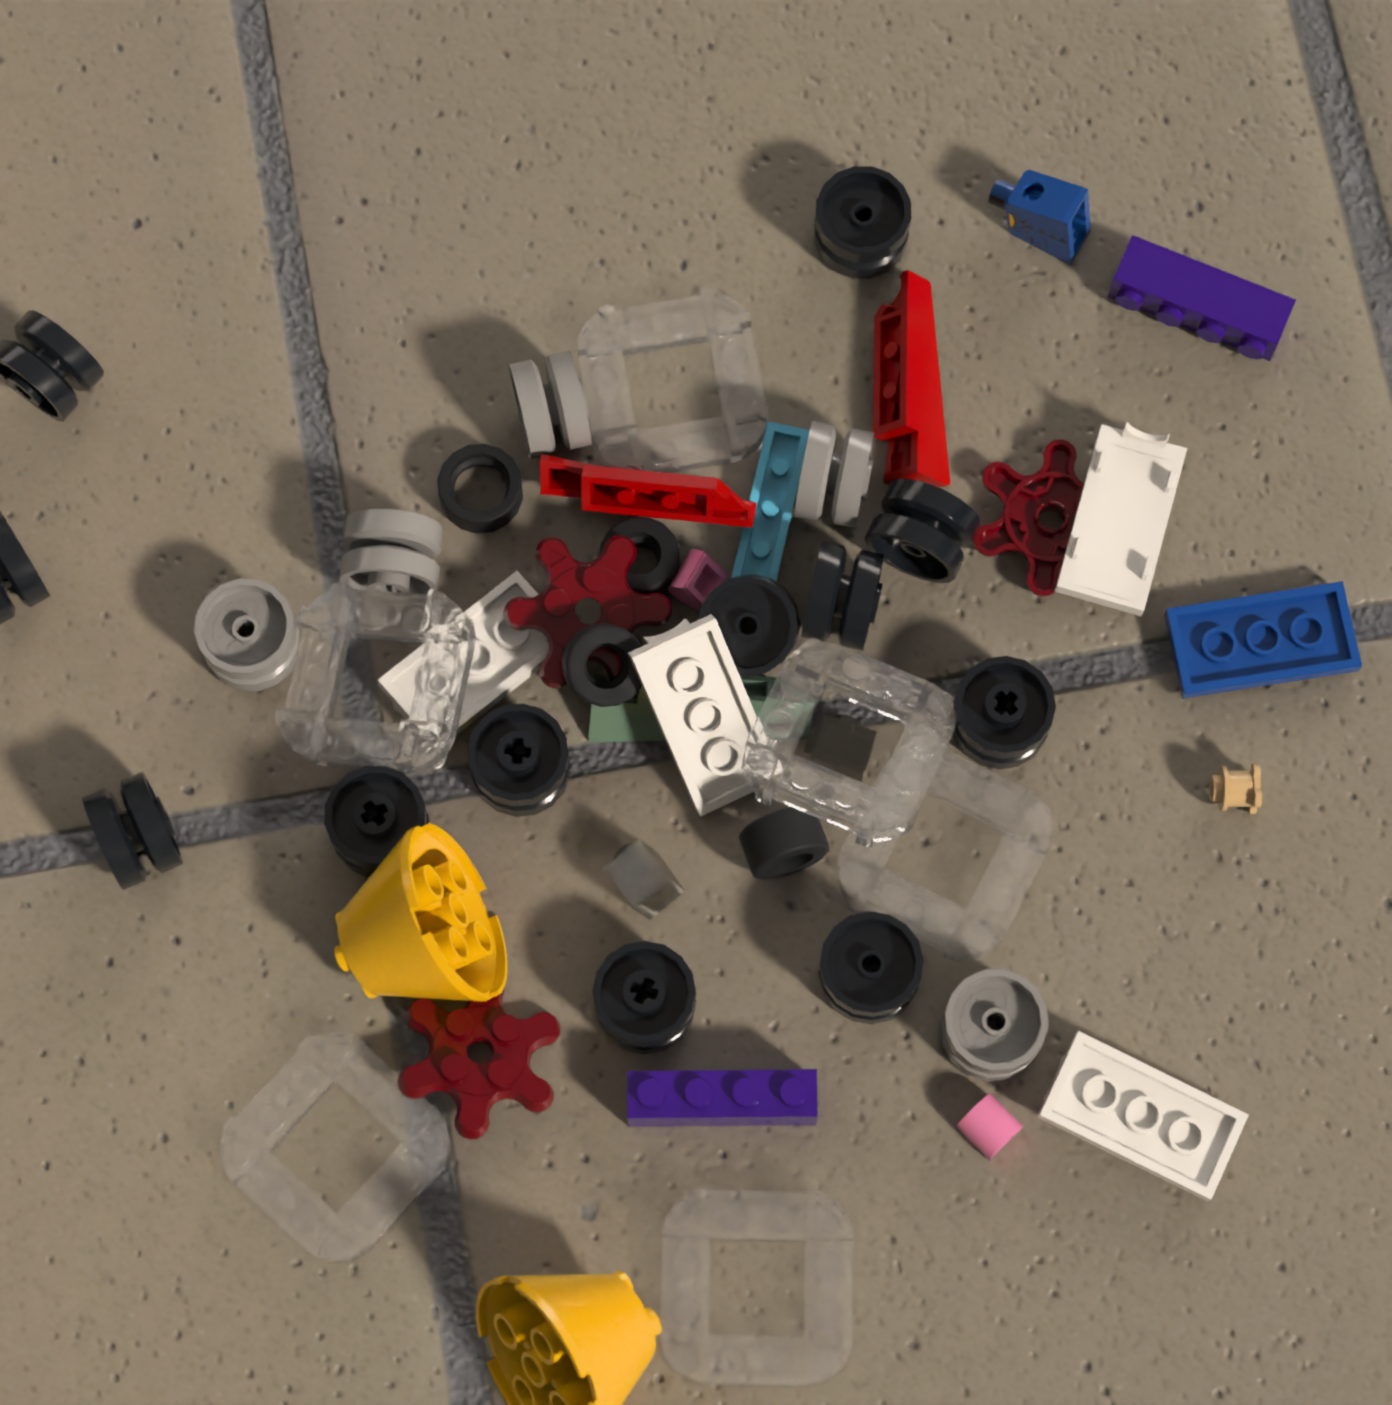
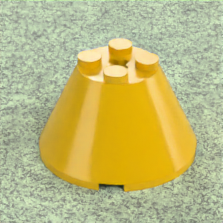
[334,823,508,1002]
[476,1271,662,1405]

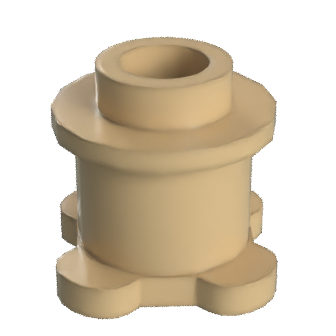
[1209,763,1262,814]

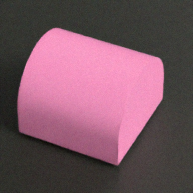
[668,549,729,610]
[956,1093,1023,1160]

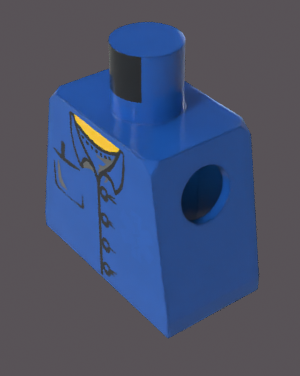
[988,170,1091,265]

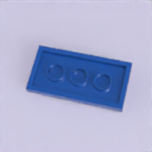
[1164,581,1362,699]

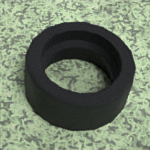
[437,444,523,534]

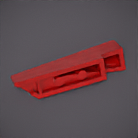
[873,270,950,487]
[540,454,757,528]

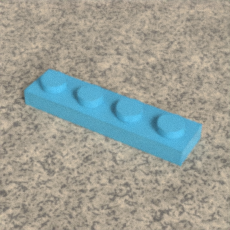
[731,421,810,581]

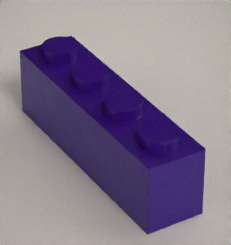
[1108,235,1296,361]
[627,1069,818,1127]

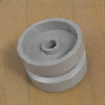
[509,351,592,459]
[794,421,874,528]
[339,509,444,601]
[194,578,302,691]
[940,969,1049,1082]

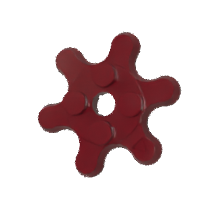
[973,439,1084,597]
[503,535,673,688]
[397,989,561,1140]

